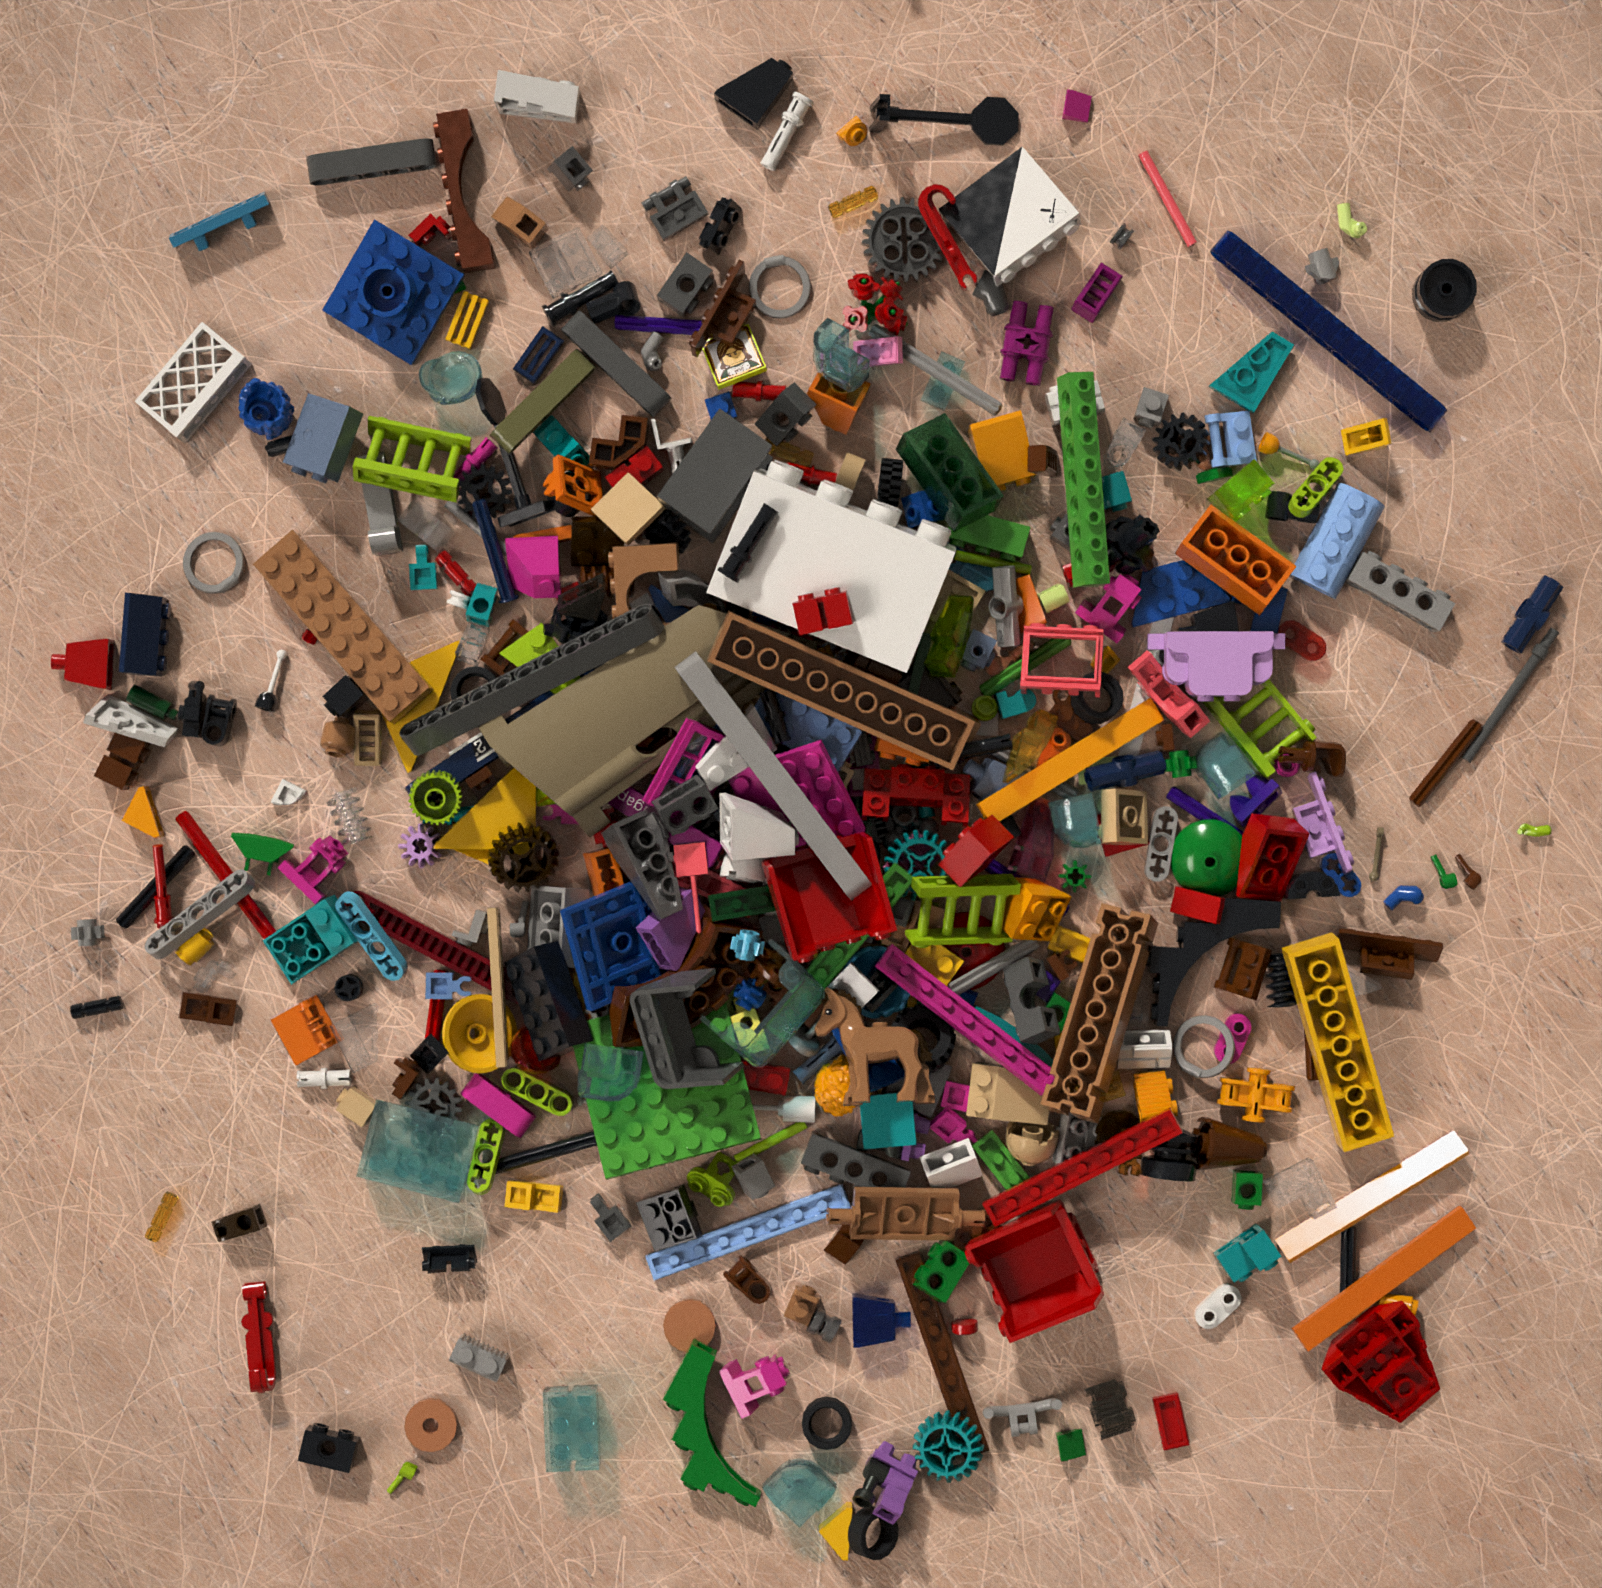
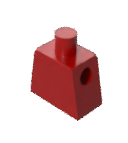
[51,639,115,690]

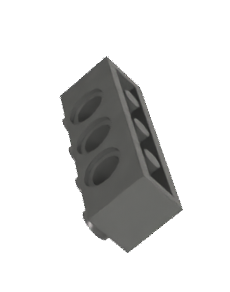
[801,1131,911,1189]

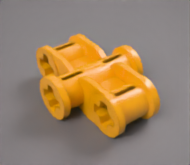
[1217,1067,1295,1123]

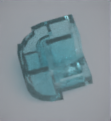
[813,318,870,392]
[1195,732,1256,799]
[1048,793,1101,848]
[578,1044,643,1101]
[762,1458,837,1528]

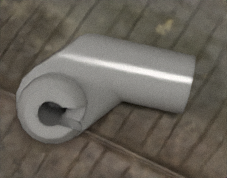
[641,331,664,371]

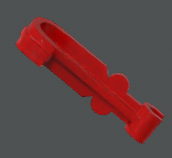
[918,184,977,291]
[241,1281,276,1393]

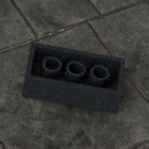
[504,941,593,1062]

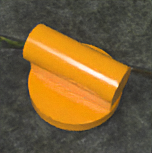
[836,116,867,146]

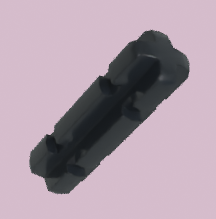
[70,996,123,1019]

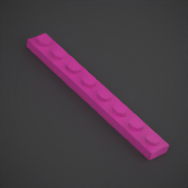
[875,944,1055,1096]

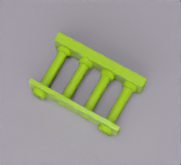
[353,416,472,503]
[1202,679,1317,778]
[905,874,1021,948]

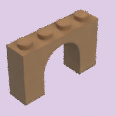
[608,543,680,626]

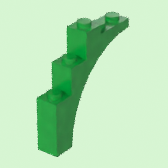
[663,1339,761,1507]

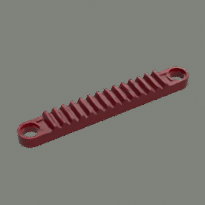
[344,891,518,1004]

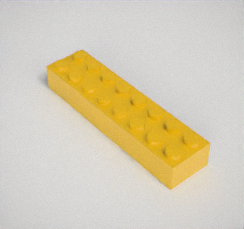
[1281,932,1395,1152]

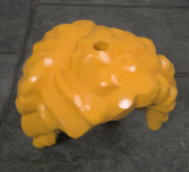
[814,1054,872,1117]

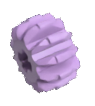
[398,824,442,868]

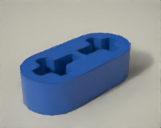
[1320,853,1361,897]

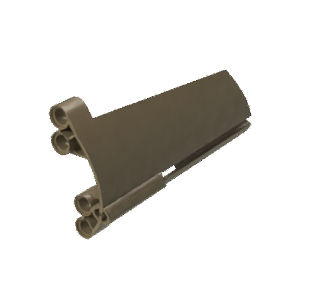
[478,605,817,837]

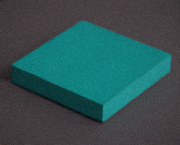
[860,1092,916,1149]

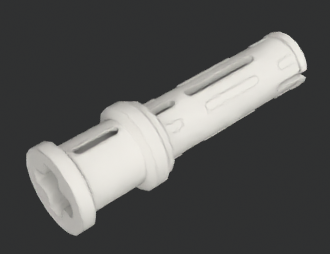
[760,92,814,171]

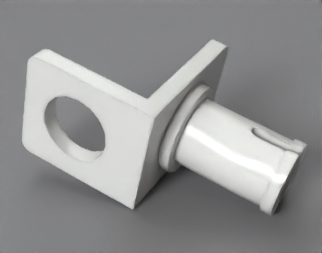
[651,418,692,473]

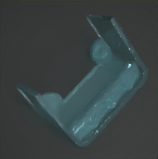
[700,938,825,1067]

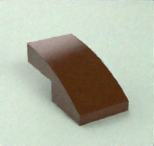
[178,991,237,1026]

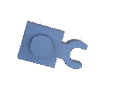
[425,972,472,999]

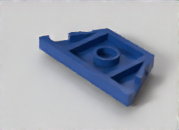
[1131,560,1230,628]

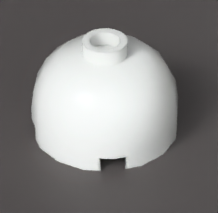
[720,854,770,885]

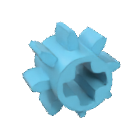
[730,930,765,961]

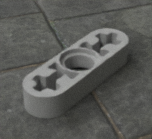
[1144,806,1178,882]

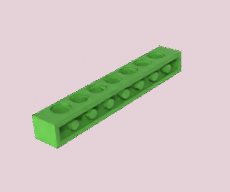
[1057,372,1110,588]

